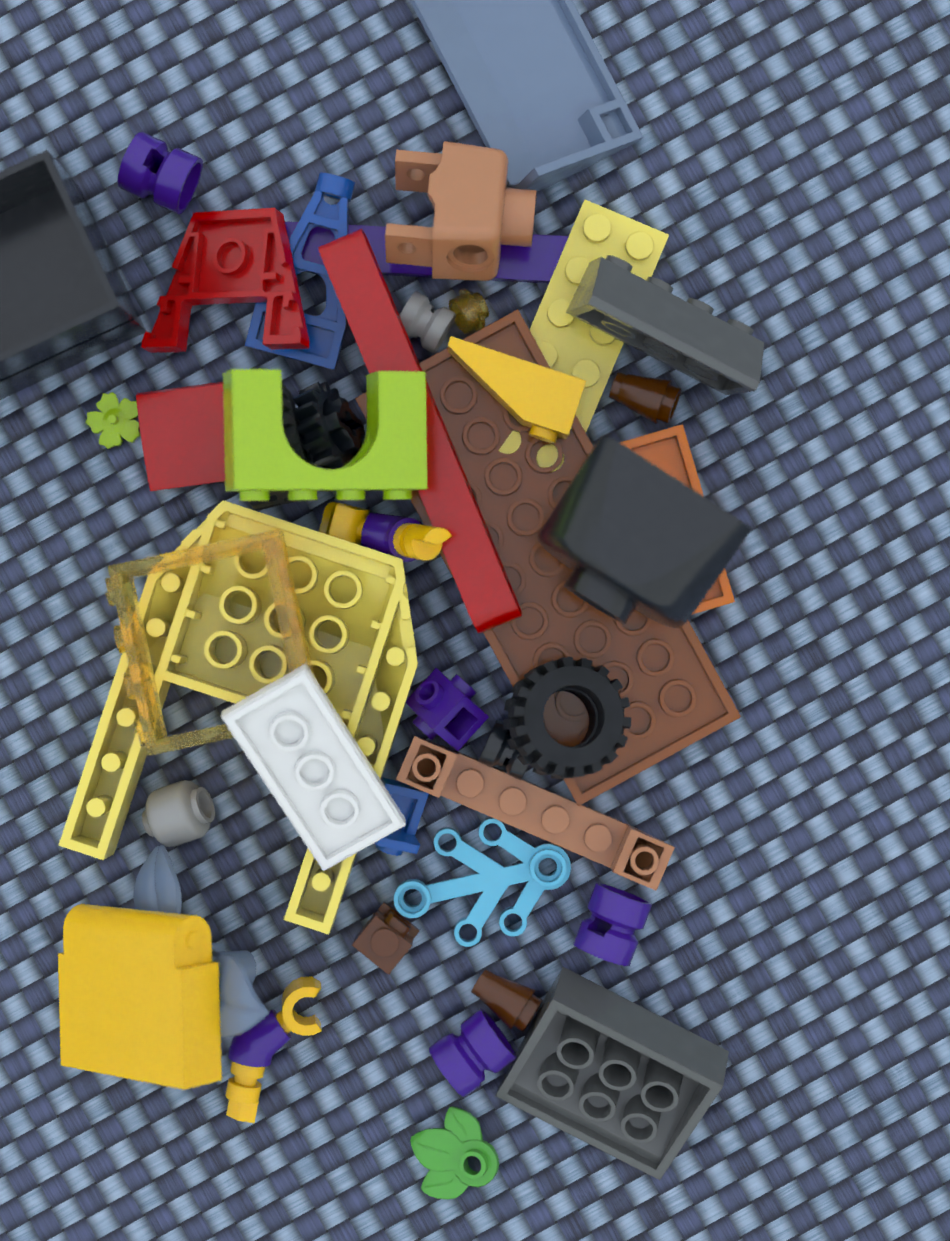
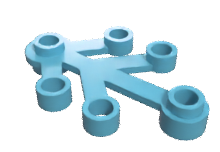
[394,817,571,947]

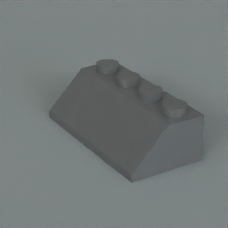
[566,255,765,395]

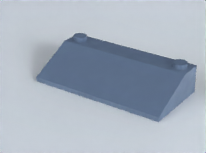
[410,0,643,191]

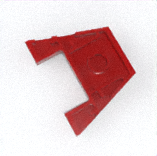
[141,208,310,353]

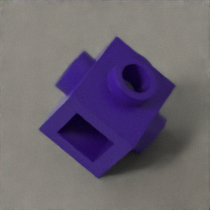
[406,668,489,751]

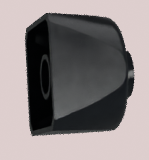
[538,435,751,628]

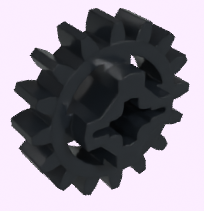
[293,382,366,470]

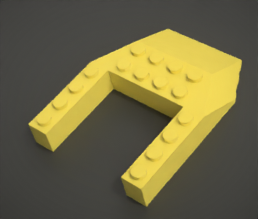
[58,500,418,935]

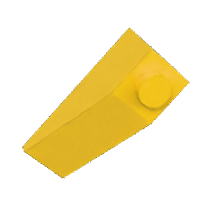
[448,336,586,443]

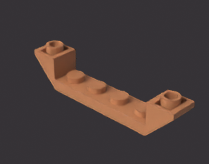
[396,736,675,891]

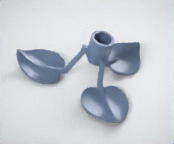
[133,845,269,1038]

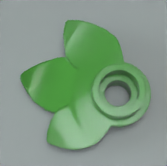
[410,1106,499,1200]

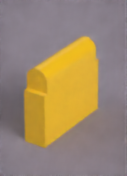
[58,904,222,1090]

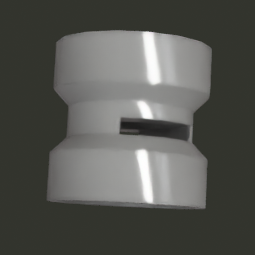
[400,291,456,354]

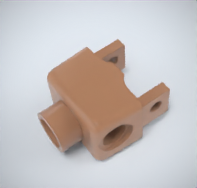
[385,141,537,281]

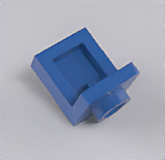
[374,777,429,856]

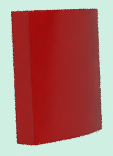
[136,382,225,491]

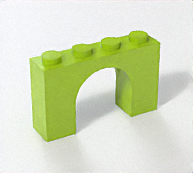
[223,369,427,501]

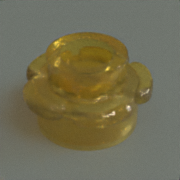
[449,288,489,334]

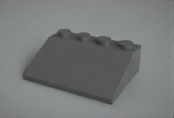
[495,967,729,1180]

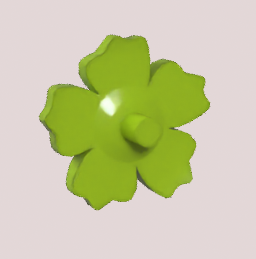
[85,392,140,449]

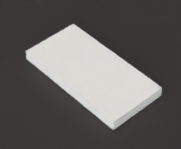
[221,664,406,871]

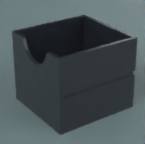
[0,150,146,400]

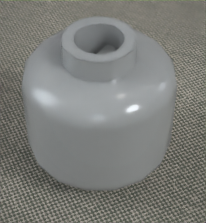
[142,780,215,847]

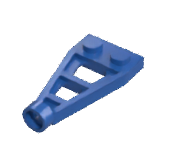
[245,172,355,371]

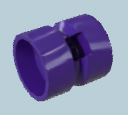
[117,132,203,215]
[573,882,652,966]
[429,1008,517,1098]

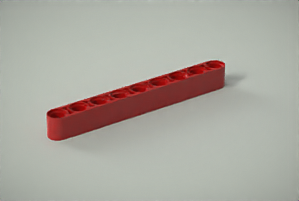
[318,228,522,634]

